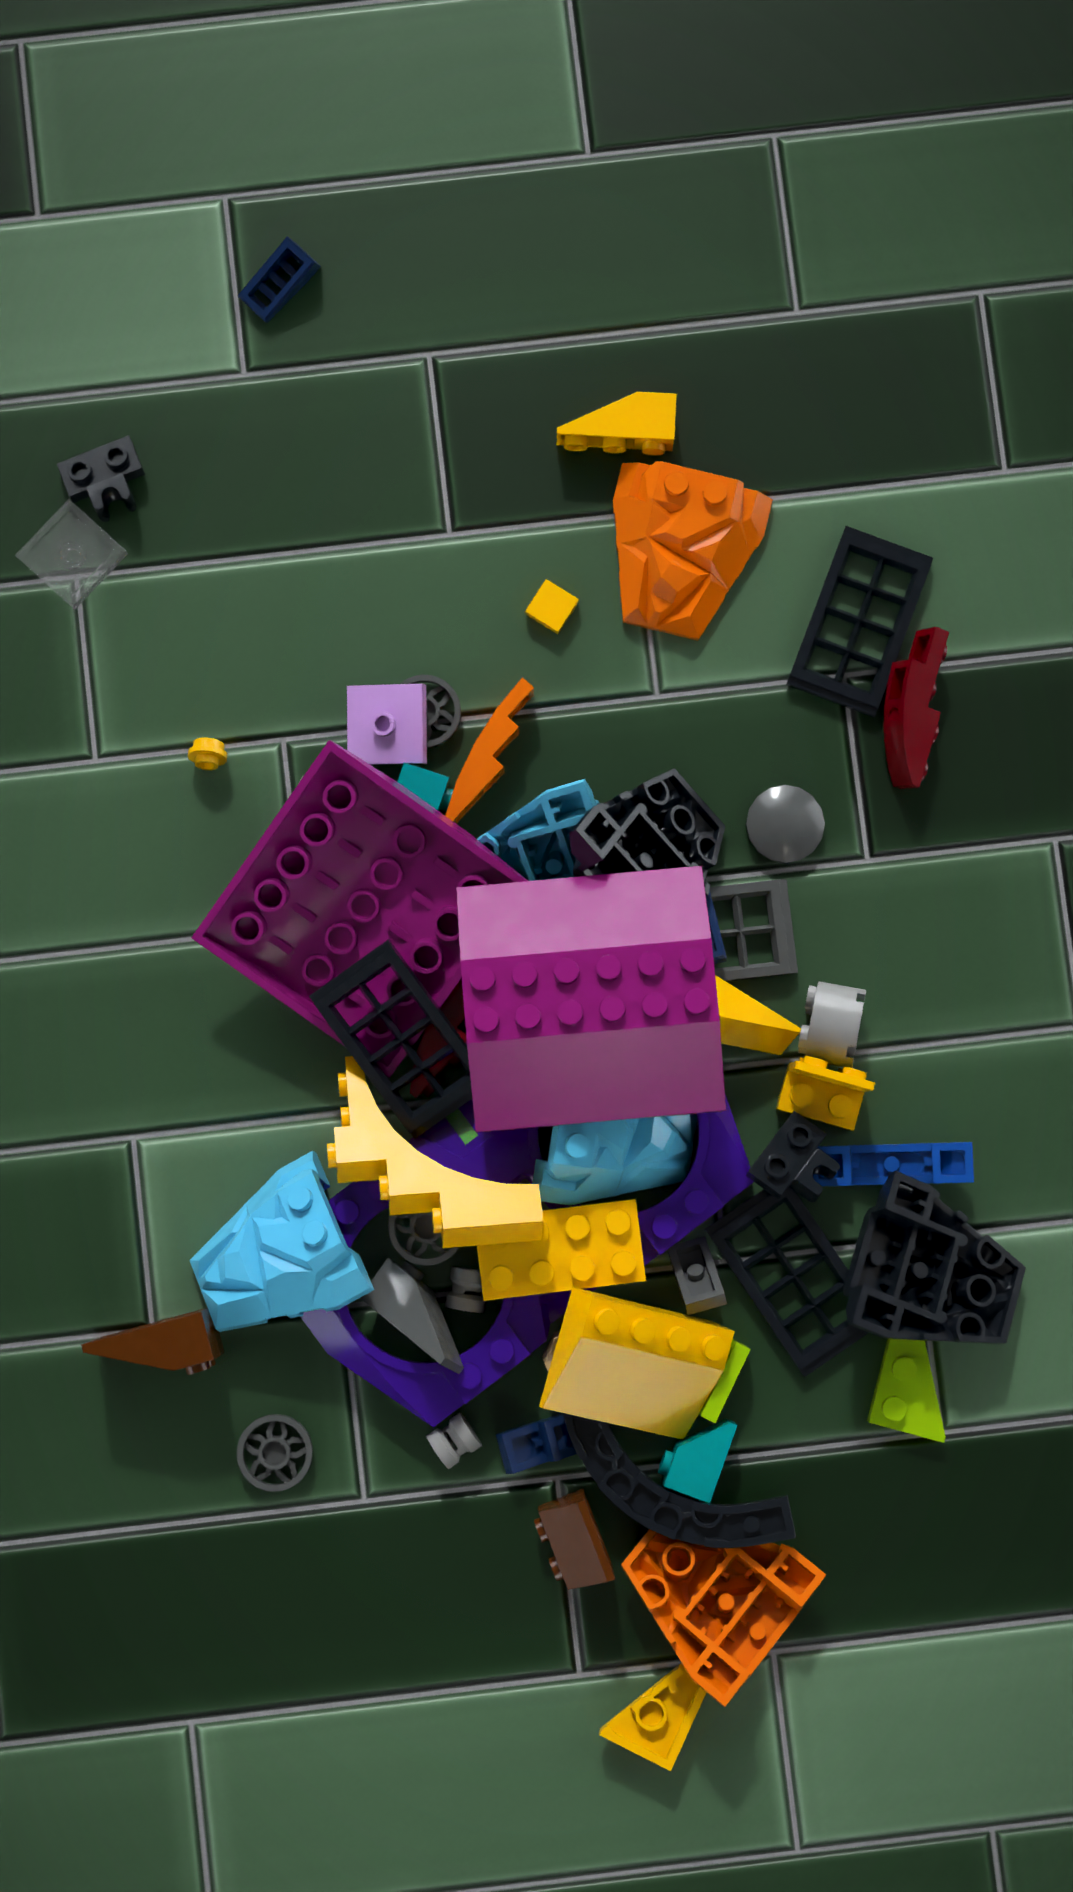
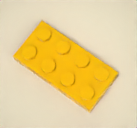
[477,1199,646,1301]

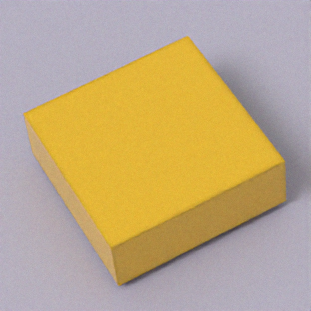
[525,579,579,634]

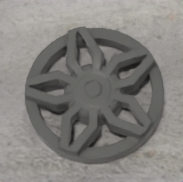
[400,675,461,749]
[388,1212,459,1265]
[237,1414,313,1492]

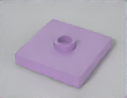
[347,684,427,765]

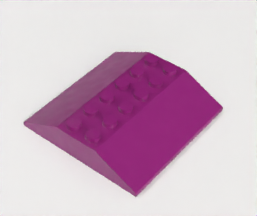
[191,740,528,1078]
[456,866,726,1133]

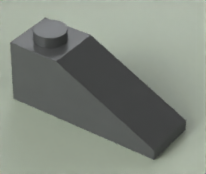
[360,1258,464,1374]

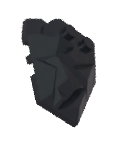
[569,768,725,896]
[843,1171,1026,1344]

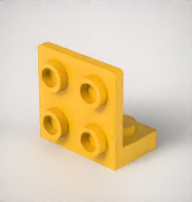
[776,1056,875,1131]

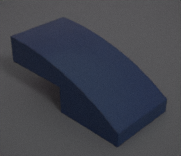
[495,1414,577,1474]

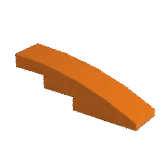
[445,677,534,824]

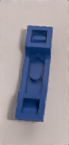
[813,1142,974,1186]

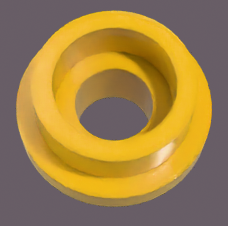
[188,737,228,770]

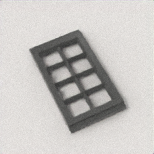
[710,879,798,982]

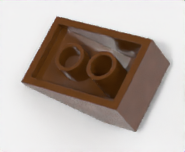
[81,1308,225,1375]

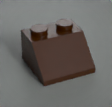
[534,1488,615,1590]

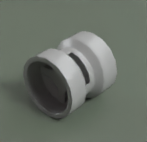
[445,1266,486,1313]
[426,1412,482,1469]

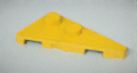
[599,1663,706,1771]

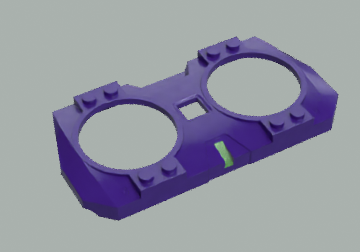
[301,1094,754,1427]

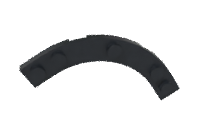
[563,1413,796,1548]

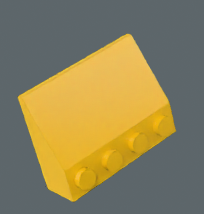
[539,1287,735,1440]

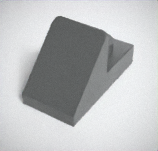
[667,1236,727,1315]

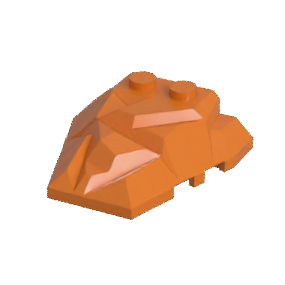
[613,461,773,641]
[621,1529,826,1708]

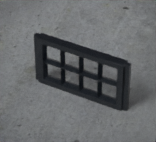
[786,526,933,717]
[309,939,472,1139]
[705,1185,869,1377]

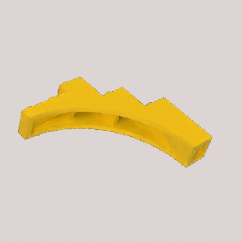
[327,1056,543,1248]

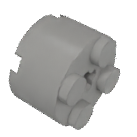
[798,981,866,1068]

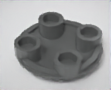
[745,785,825,864]

